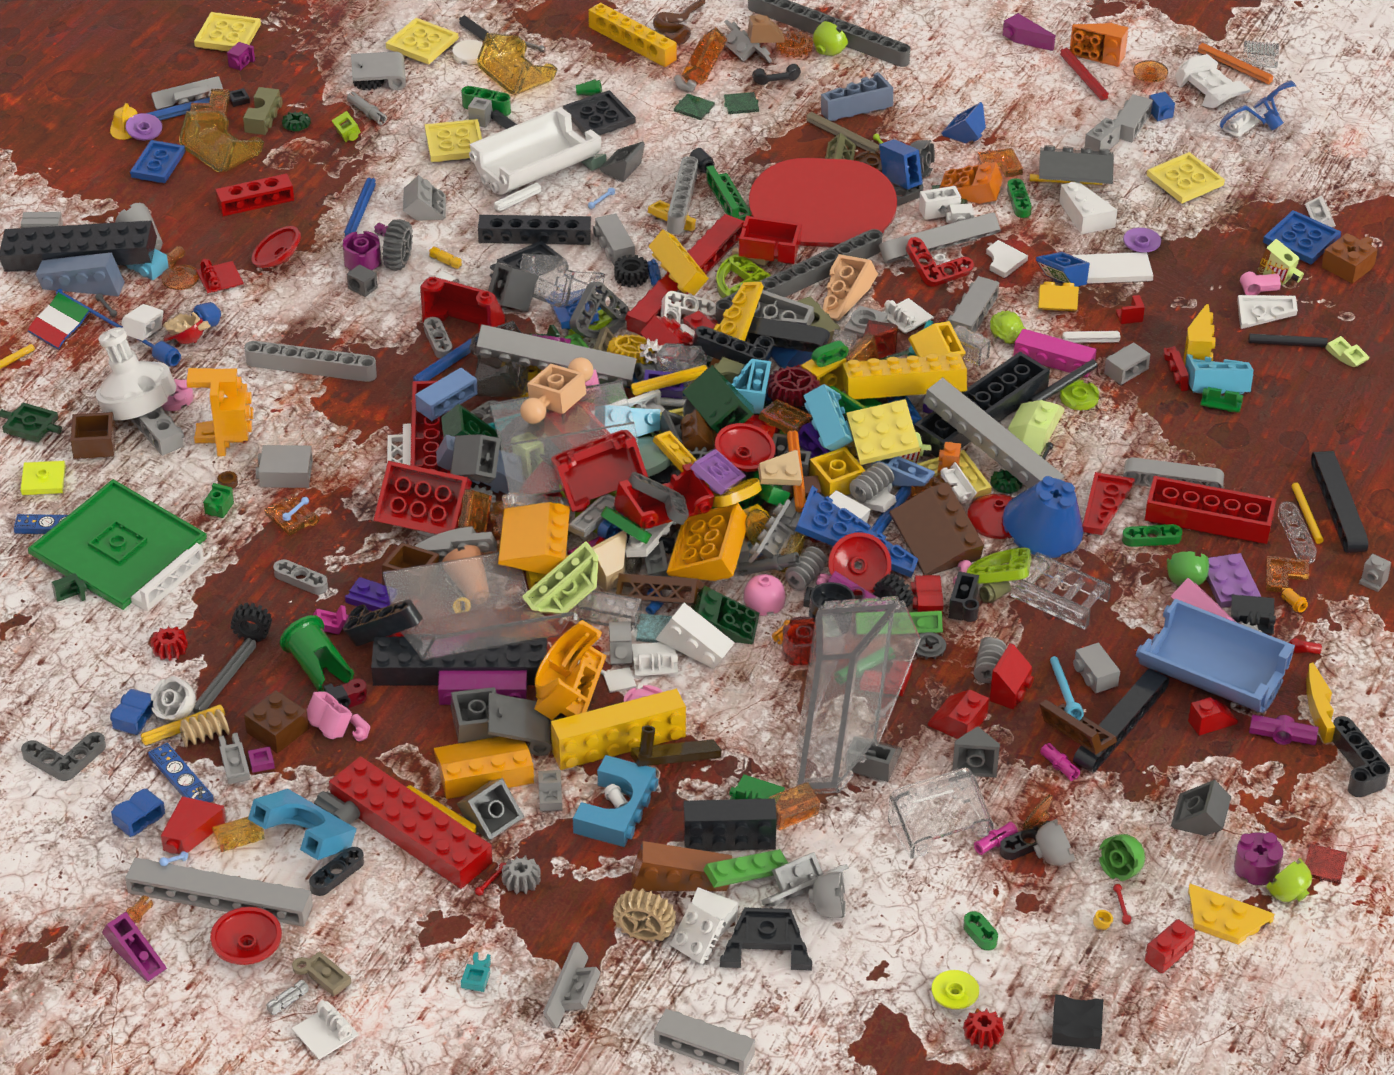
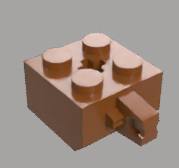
[1322,233,1378,284]

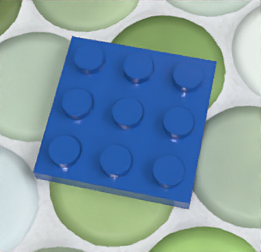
[1263,210,1341,264]

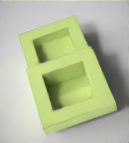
[1325,336,1370,367]

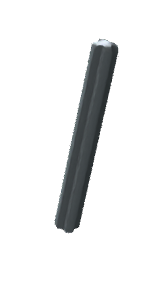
[193,638,256,713]

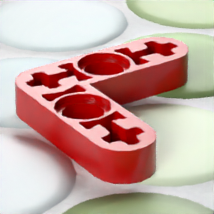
[906,237,974,287]

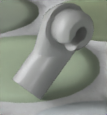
[674,75,697,92]

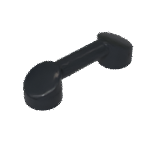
[752,64,801,85]

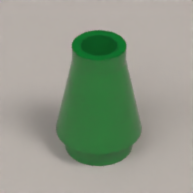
[576,79,602,96]

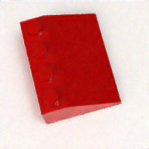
[373,461,472,535]

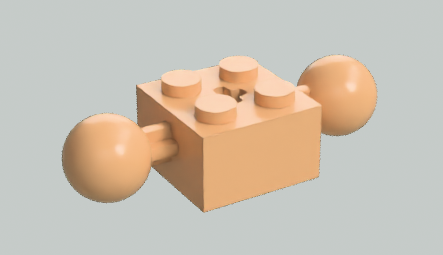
[520,357,593,424]

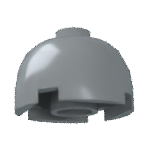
[1033,819,1075,866]
[809,872,846,918]

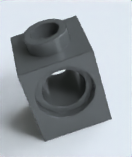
[347,264,378,297]

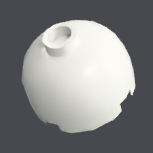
[151,676,196,721]

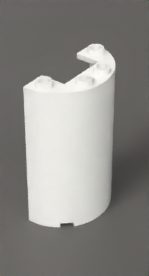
[469,107,601,194]

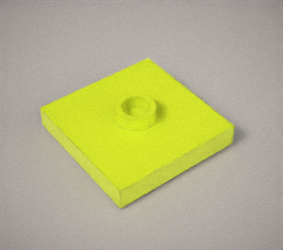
[21,461,66,495]

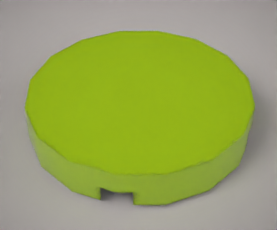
[1060,379,1099,411]

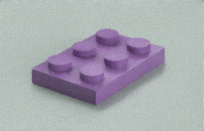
[690,449,746,495]
[1206,553,1261,608]

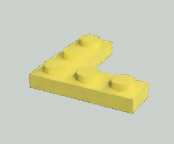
[917,450,992,499]

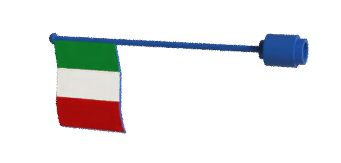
[28,289,181,366]

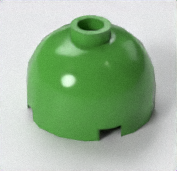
[1167,551,1209,586]
[1099,834,1146,881]

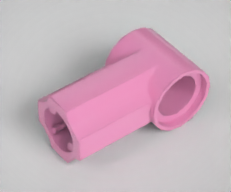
[1240,272,1281,295]

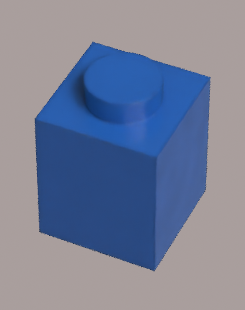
[1149,91,1175,121]

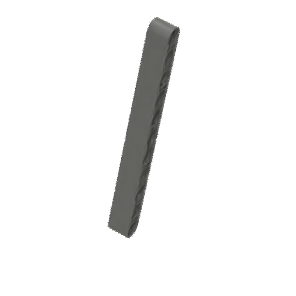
[748,0,911,67]
[716,229,883,323]

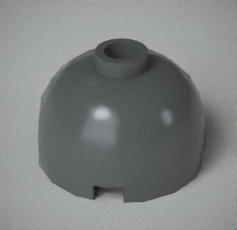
[909,140,935,177]

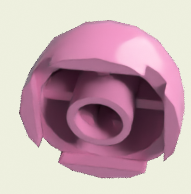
[743,574,786,616]

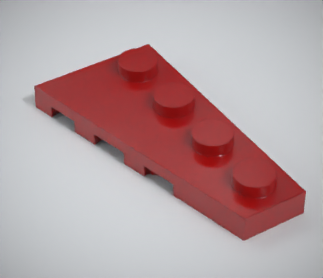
[1082,472,1135,535]

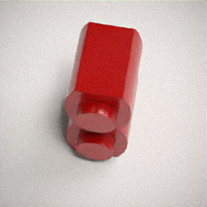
[910,575,944,614]

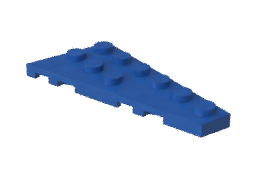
[795,486,918,578]

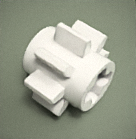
[640,338,664,363]

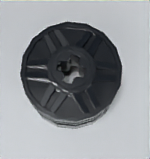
[808,582,855,639]

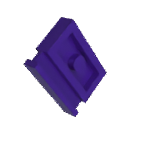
[345,577,397,611]

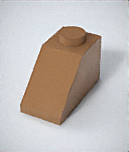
[747,14,785,43]

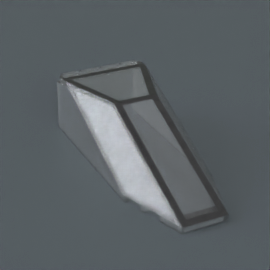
[797,596,921,795]

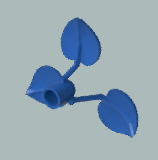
[1220,80,1296,131]

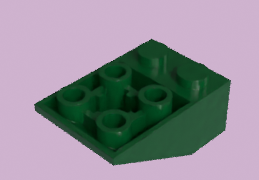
[683,365,754,434]
[691,585,760,644]

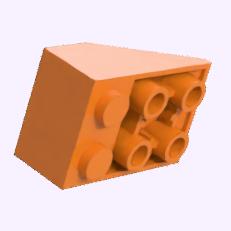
[1070,23,1129,67]
[940,162,1003,204]

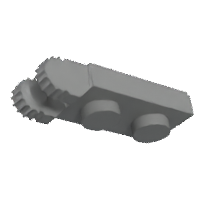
[219,733,251,784]

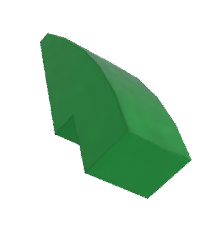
[749,471,790,505]

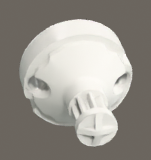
[96,327,176,420]

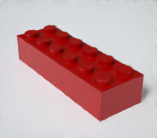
[1144,476,1276,544]

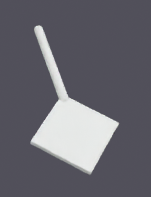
[577,660,637,693]

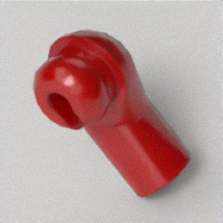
[1289,638,1322,654]

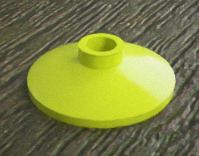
[931,970,979,1009]

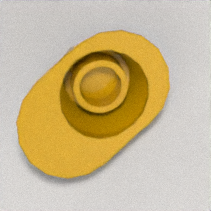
[110,103,138,140]

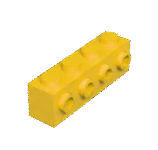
[649,229,709,296]

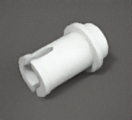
[604,784,628,808]

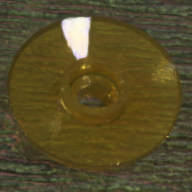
[745,509,770,545]

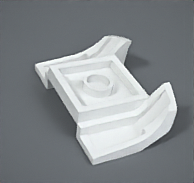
[1175,54,1251,108]

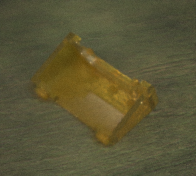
[477,33,558,95]
[179,111,264,172]

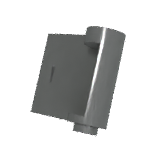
[488,693,551,756]

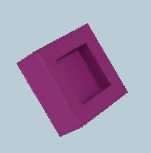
[248,747,275,773]

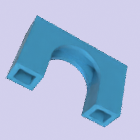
[573,755,659,847]
[248,788,357,860]

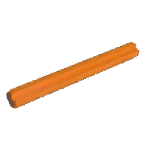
[1198,43,1274,84]
[787,430,806,513]

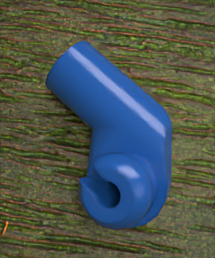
[646,588,664,615]

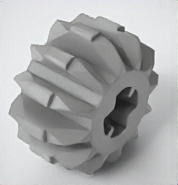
[502,855,540,895]

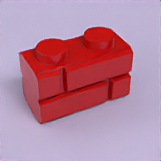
[1145,919,1195,973]

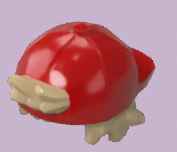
[163,312,211,344]

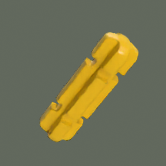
[429,246,462,269]

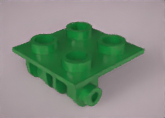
[729,774,785,804]

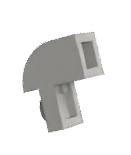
[609,621,632,665]

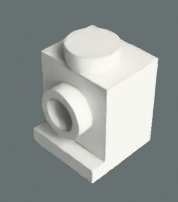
[946,204,974,224]

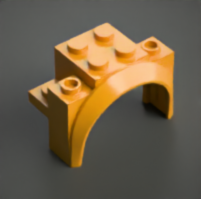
[186,368,254,456]
[534,620,606,720]

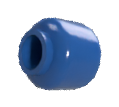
[191,302,221,328]

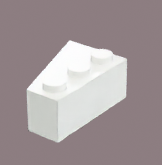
[1059,182,1117,235]
[655,603,735,669]

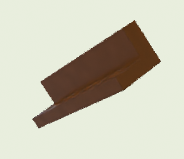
[615,573,705,605]
[1039,699,1117,755]

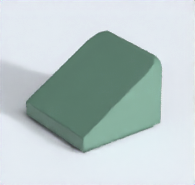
[581,154,607,171]

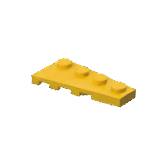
[714,282,764,341]

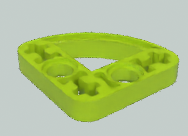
[716,254,771,298]
[967,548,1031,584]

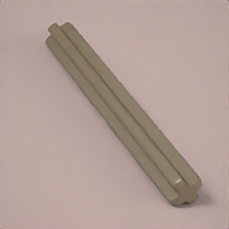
[806,112,880,153]

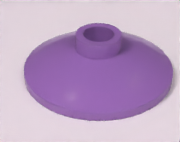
[126,113,162,140]
[1123,228,1161,252]

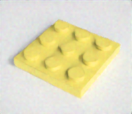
[194,12,261,51]
[386,18,459,65]
[424,119,482,162]
[1147,152,1225,203]
[847,399,920,465]

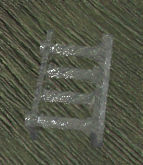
[1011,552,1111,630]

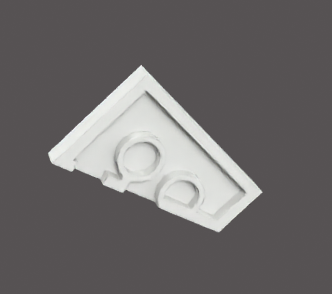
[1237,295,1298,329]
[625,521,676,557]

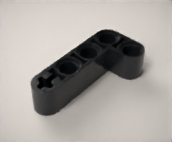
[692,326,774,366]
[343,599,423,646]
[1332,716,1390,797]

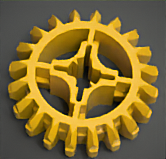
[607,334,659,365]

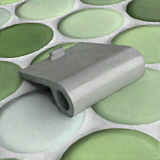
[351,51,406,90]

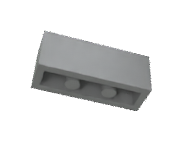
[1113,94,1153,143]
[593,213,635,265]

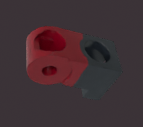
[324,678,367,709]

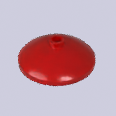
[251,226,301,268]
[714,423,775,472]
[967,494,1014,539]
[828,532,891,596]
[210,907,282,965]

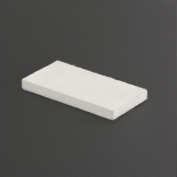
[1072,252,1153,284]

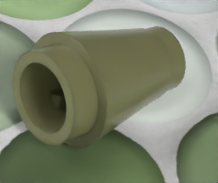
[979,581,1011,603]

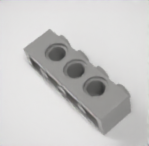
[130,406,184,456]

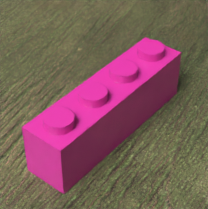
[1014,329,1096,378]

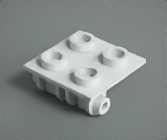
[883,298,934,334]
[632,642,678,676]
[670,903,724,964]
[291,1000,359,1060]

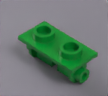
[1200,387,1243,413]

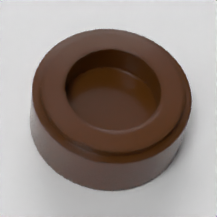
[217,471,238,489]

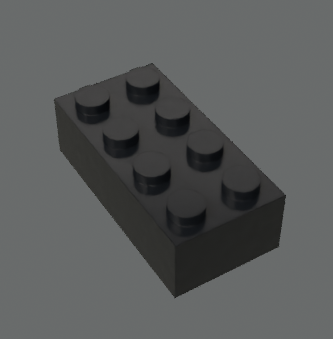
[684,798,777,851]

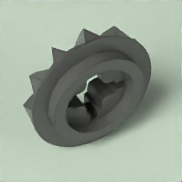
[912,632,946,660]

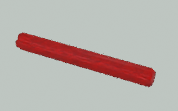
[1060,47,1109,101]

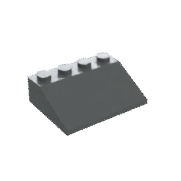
[1039,145,1114,184]

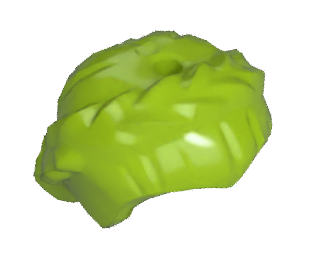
[990,311,1026,345]

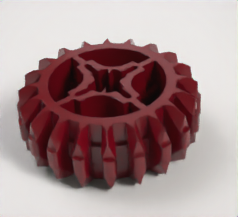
[767,366,821,409]

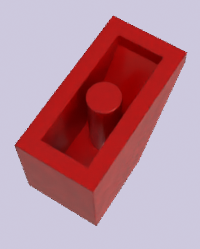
[1188,697,1238,736]

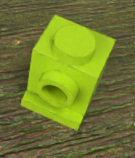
[332,111,361,142]

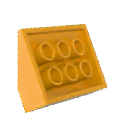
[498,502,570,575]
[666,503,749,581]
[434,736,534,799]

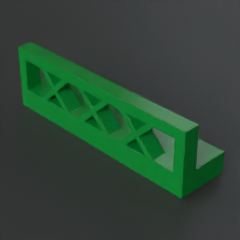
[706,166,751,221]

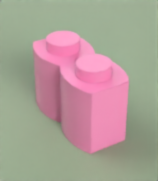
[307,692,352,739]

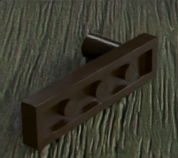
[630,726,722,767]

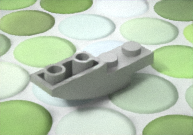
[415,527,498,562]

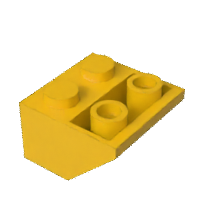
[1038,282,1079,312]
[908,321,966,358]

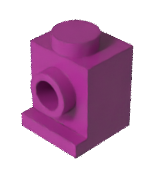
[227,42,255,71]

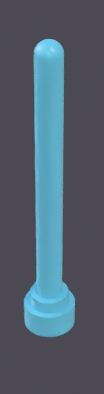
[1050,656,1084,720]

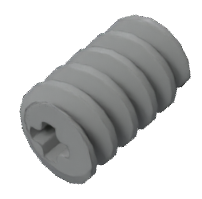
[849,462,894,503]
[785,546,827,591]
[973,637,1007,683]

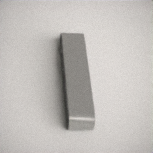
[1123,457,1224,489]

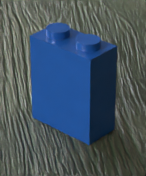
[879,139,923,189]

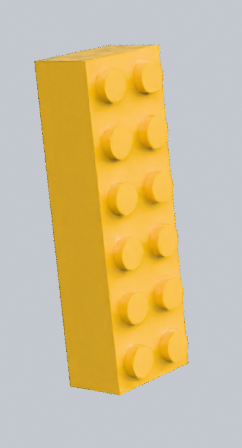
[842,353,967,399]
[551,688,686,770]

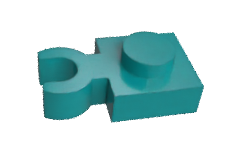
[461,952,491,992]

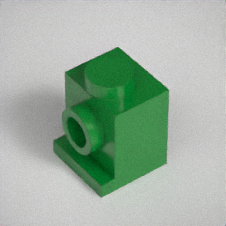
[203,483,234,518]

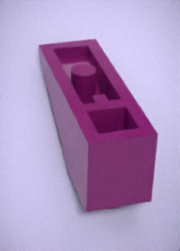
[1002,13,1056,51]
[102,912,167,982]

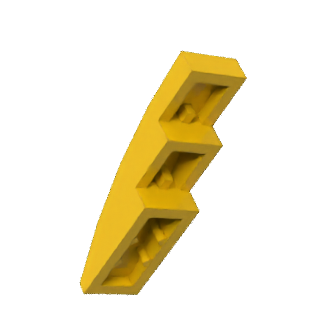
[1306,663,1335,744]

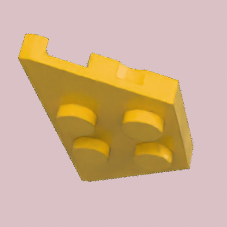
[1188,883,1275,945]

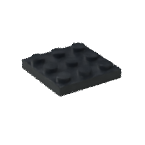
[563,90,636,135]

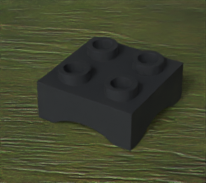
[1052,994,1104,1049]

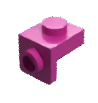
[313,605,348,634]

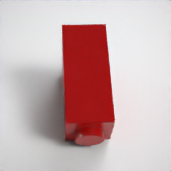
[161,796,226,854]

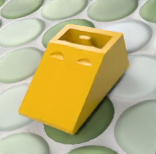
[1183,304,1215,365]

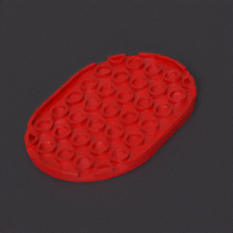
[749,158,897,247]

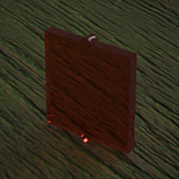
[1305,844,1347,884]

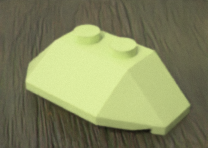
[1008,400,1065,456]
[522,541,598,615]

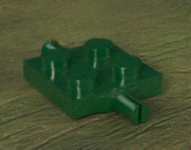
[0,402,62,443]

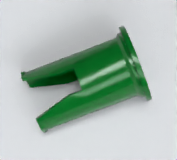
[279,615,354,692]

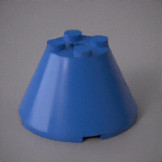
[1002,476,1084,558]

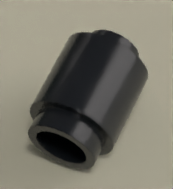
[690,148,715,173]

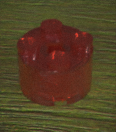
[782,616,826,666]

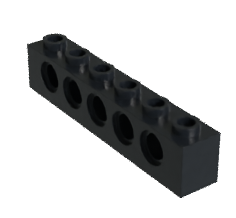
[478,215,591,245]

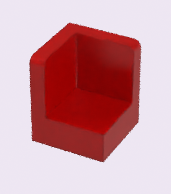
[1116,295,1145,324]

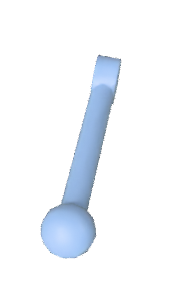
[588,188,615,209]
[282,497,309,521]
[159,851,188,866]

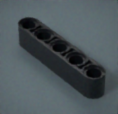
[747,317,830,352]

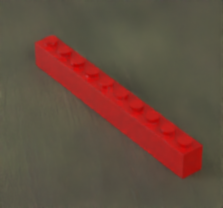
[625,214,744,336]

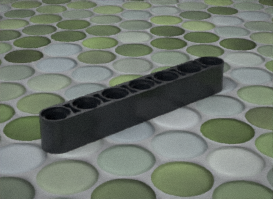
[1311,451,1368,553]
[1073,669,1169,773]

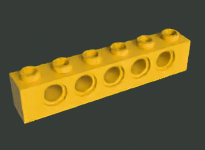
[589,3,677,67]

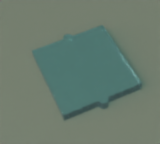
[636,613,673,643]

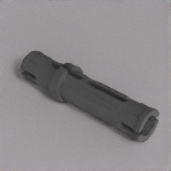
[738,552,800,576]

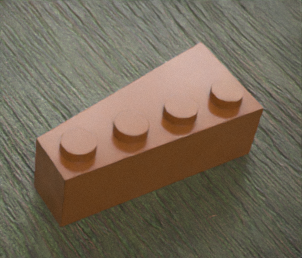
[632,841,732,891]

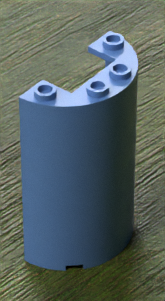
[1136,599,1295,713]

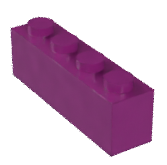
[438,670,527,705]

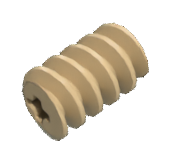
[180,709,229,748]

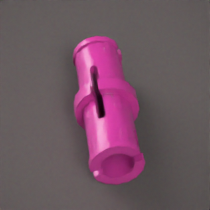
[1040,743,1080,781]
[974,822,1018,855]

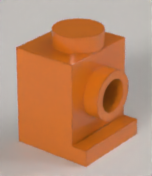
[937,442,961,473]

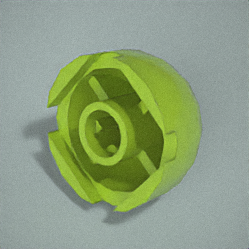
[813,21,848,56]
[1265,858,1312,902]

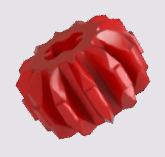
[150,625,188,661]
[963,1008,1004,1050]

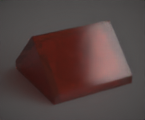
[862,320,898,361]

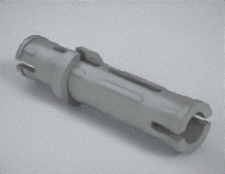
[347,92,387,125]

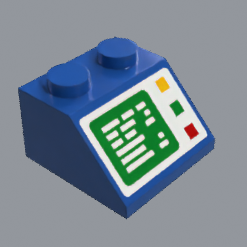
[1036,252,1090,287]

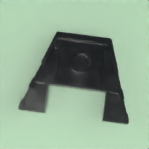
[720,907,812,971]

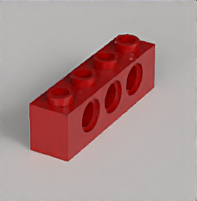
[215,173,294,216]

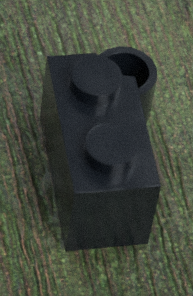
[948,572,979,622]

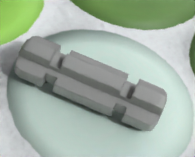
[266,980,309,1015]

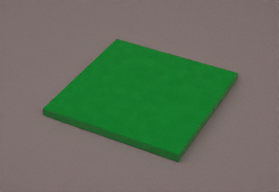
[28,479,207,610]

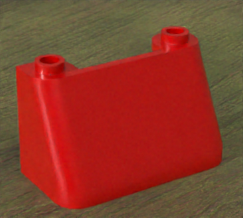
[420,276,505,331]
[551,430,648,512]
[614,463,715,529]

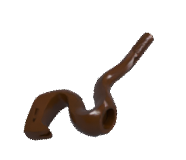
[653,0,706,44]

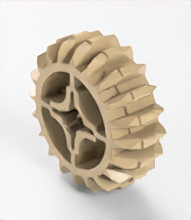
[613,888,676,942]

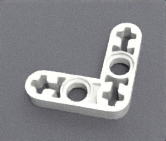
[661,291,716,324]

